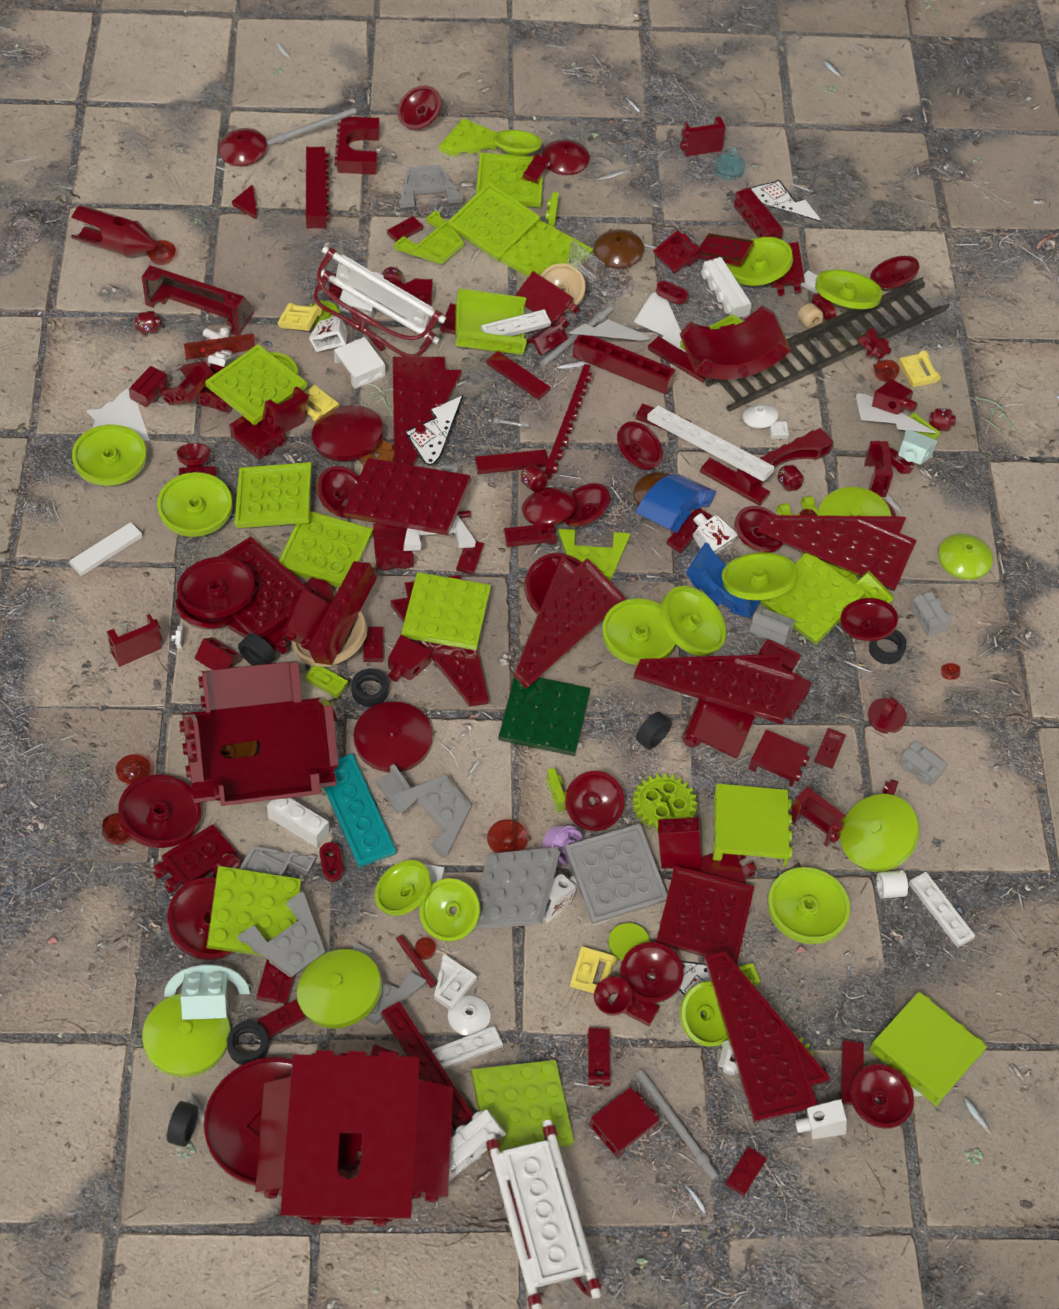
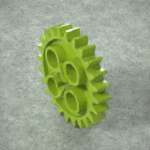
[632,773,697,833]

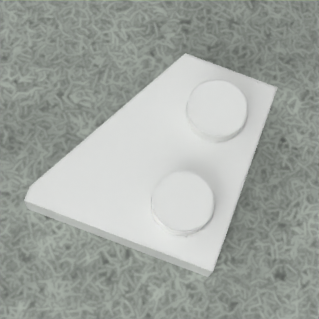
[434,954,477,1010]

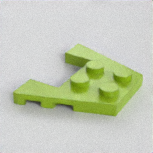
[394,210,464,265]
[558,529,630,581]

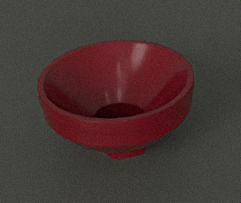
[177,443,210,467]
[594,976,633,1016]

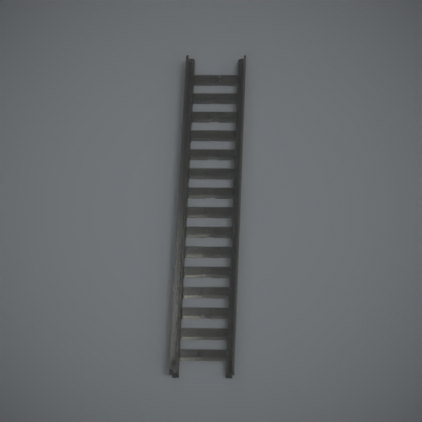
[705,277,950,412]

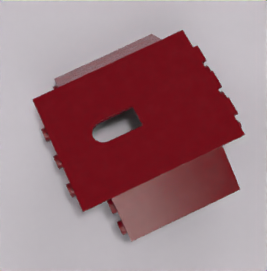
[179,661,338,806]
[255,1050,453,1227]

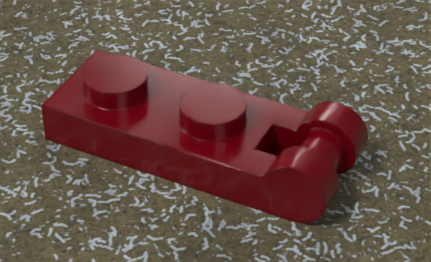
[504,525,557,547]
[588,1028,610,1087]

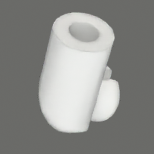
[203,327,230,342]

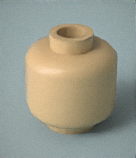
[798,303,823,329]

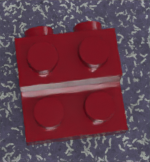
[653,230,701,274]

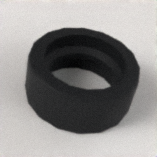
[869,629,906,665]
[238,633,276,666]
[351,668,388,707]
[636,712,672,750]
[227,1021,269,1065]
[167,1101,198,1147]

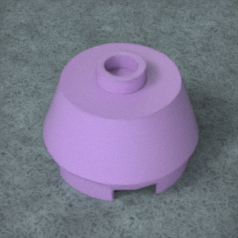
[543,826,583,865]

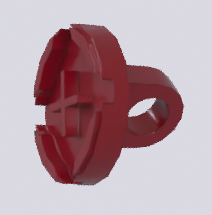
[867,697,907,734]

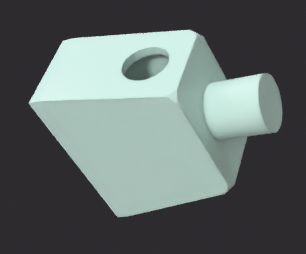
[898,430,938,464]

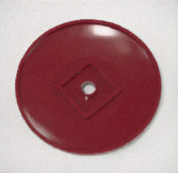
[204,1057,292,1186]

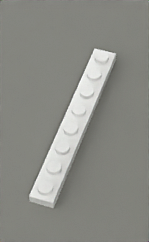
[647,406,774,481]

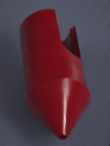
[70,205,158,258]

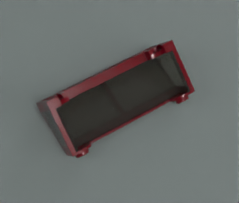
[141,265,254,337]

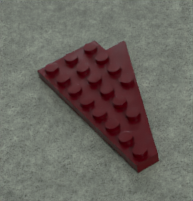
[392,356,462,466]
[758,515,917,591]
[513,556,626,689]
[390,575,489,707]
[634,654,799,725]
[704,951,830,1123]

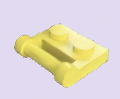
[278,303,322,331]
[898,351,941,387]
[305,384,339,422]
[570,946,617,994]

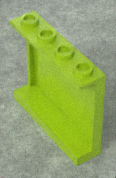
[455,288,526,355]
[713,783,792,867]
[869,992,987,1107]

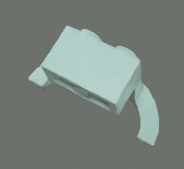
[164,965,250,1019]

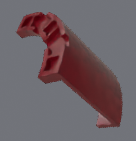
[680,305,791,380]

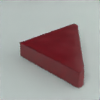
[232,185,257,219]

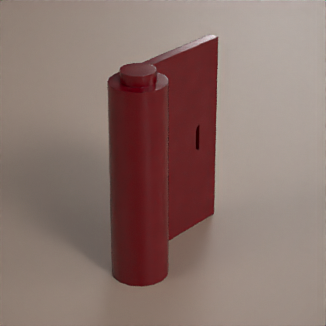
[682,699,755,759]

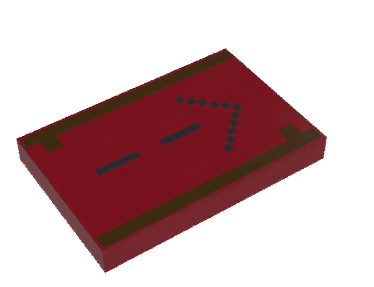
[699,233,754,266]

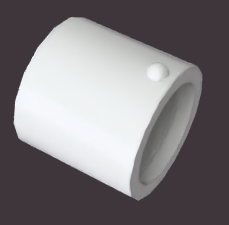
[876,870,908,899]

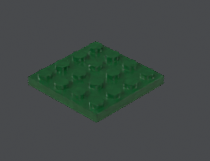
[498,677,591,756]

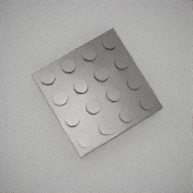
[564,824,667,924]
[474,847,560,930]

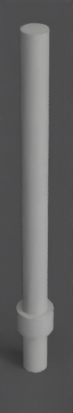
[266,107,357,147]
[540,306,613,367]
[636,1069,719,1181]

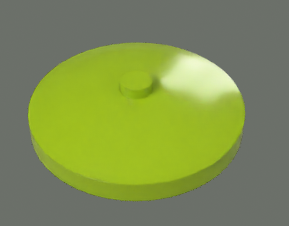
[726,237,793,286]
[815,269,882,309]
[72,424,147,486]
[157,472,232,537]
[818,487,891,516]
[722,552,797,600]
[660,586,726,656]
[602,599,676,665]
[840,794,920,872]
[767,867,850,944]
[297,949,382,1029]
[142,994,230,1077]

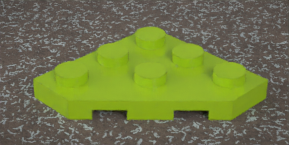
[439,118,498,157]

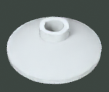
[743,404,778,428]
[448,996,491,1036]

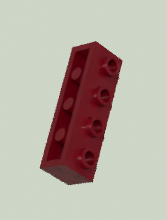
[733,187,784,240]

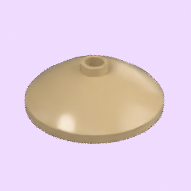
[540,263,586,313]

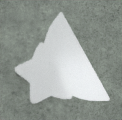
[87,386,149,441]

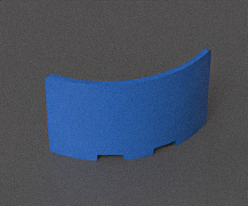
[636,474,717,533]
[686,542,761,618]

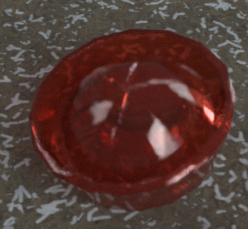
[146,240,176,265]
[115,754,151,786]

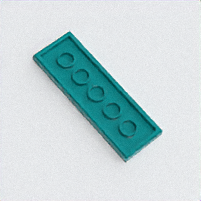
[323,753,396,868]

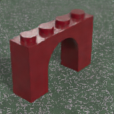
[334,116,380,175]

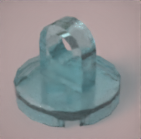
[713,147,746,180]

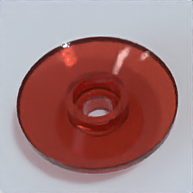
[487,820,528,853]

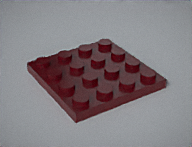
[656,866,754,965]

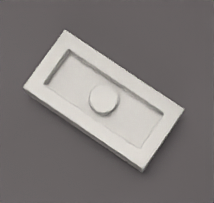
[208,350,237,367]

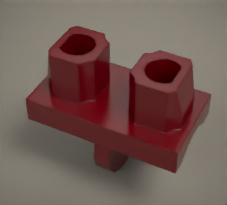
[857,328,892,360]

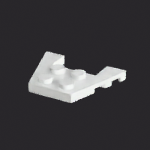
[403,515,476,551]

